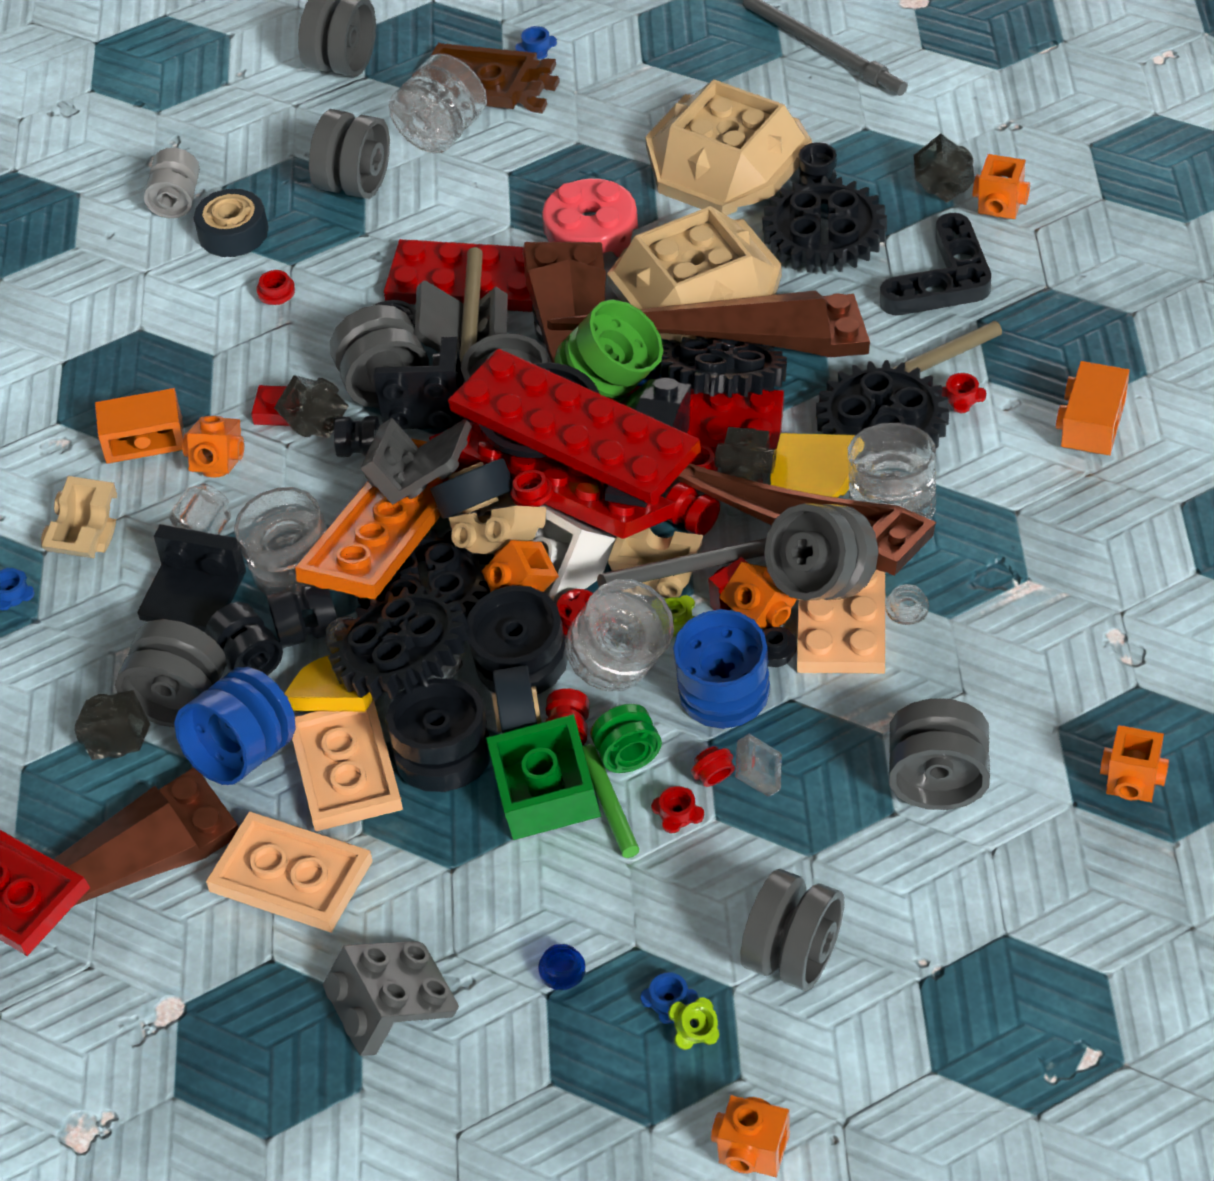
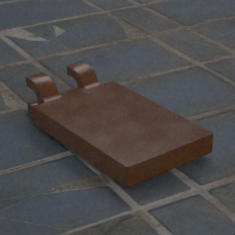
[412,43,560,114]

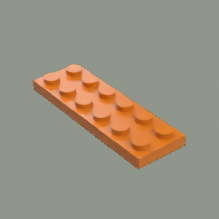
[295,438,465,600]

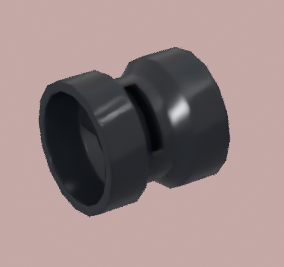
[799,142,837,186]
[334,416,380,457]

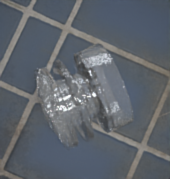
[388,54,487,153]
[848,423,936,520]
[234,487,327,596]
[565,579,674,691]

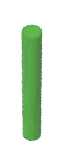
[583,744,640,858]

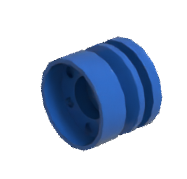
[673,609,770,729]
[174,667,296,785]

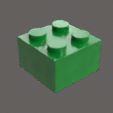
[486,714,601,840]

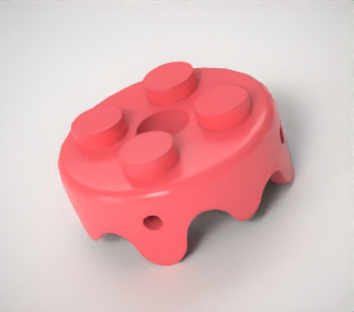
[542,178,638,258]

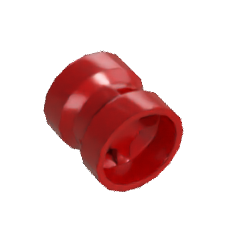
[666,482,720,536]
[545,688,590,746]

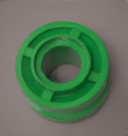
[590,704,662,773]

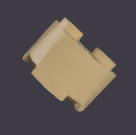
[41,476,117,558]
[448,506,546,554]
[608,528,703,598]

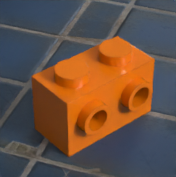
[1056,361,1130,456]
[95,388,184,464]

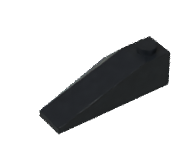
[604,378,691,508]

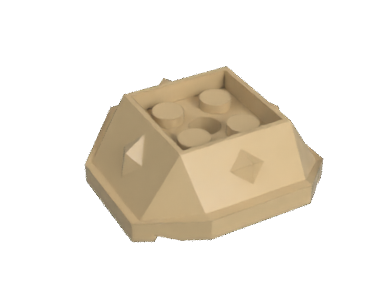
[645,80,812,216]
[607,206,782,341]

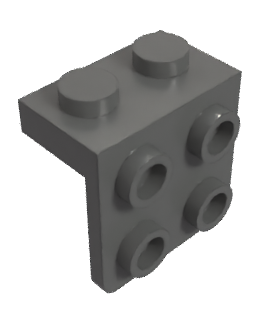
[415,281,508,353]
[360,418,472,505]
[323,941,459,1056]

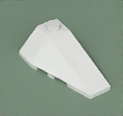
[469,491,616,605]

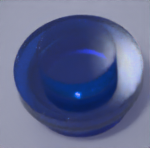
[538,944,586,990]

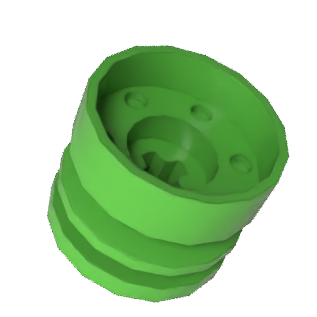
[554,299,663,402]

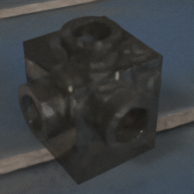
[913,133,975,203]
[274,375,349,439]
[715,427,777,484]
[74,690,150,761]

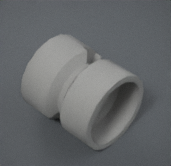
[144,148,200,218]

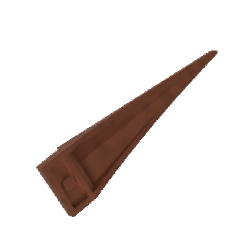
[523,242,606,363]
[547,290,870,357]
[676,464,936,576]
[53,768,239,906]

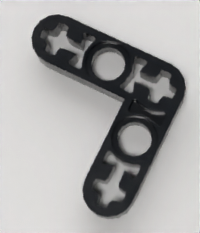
[880,213,991,315]

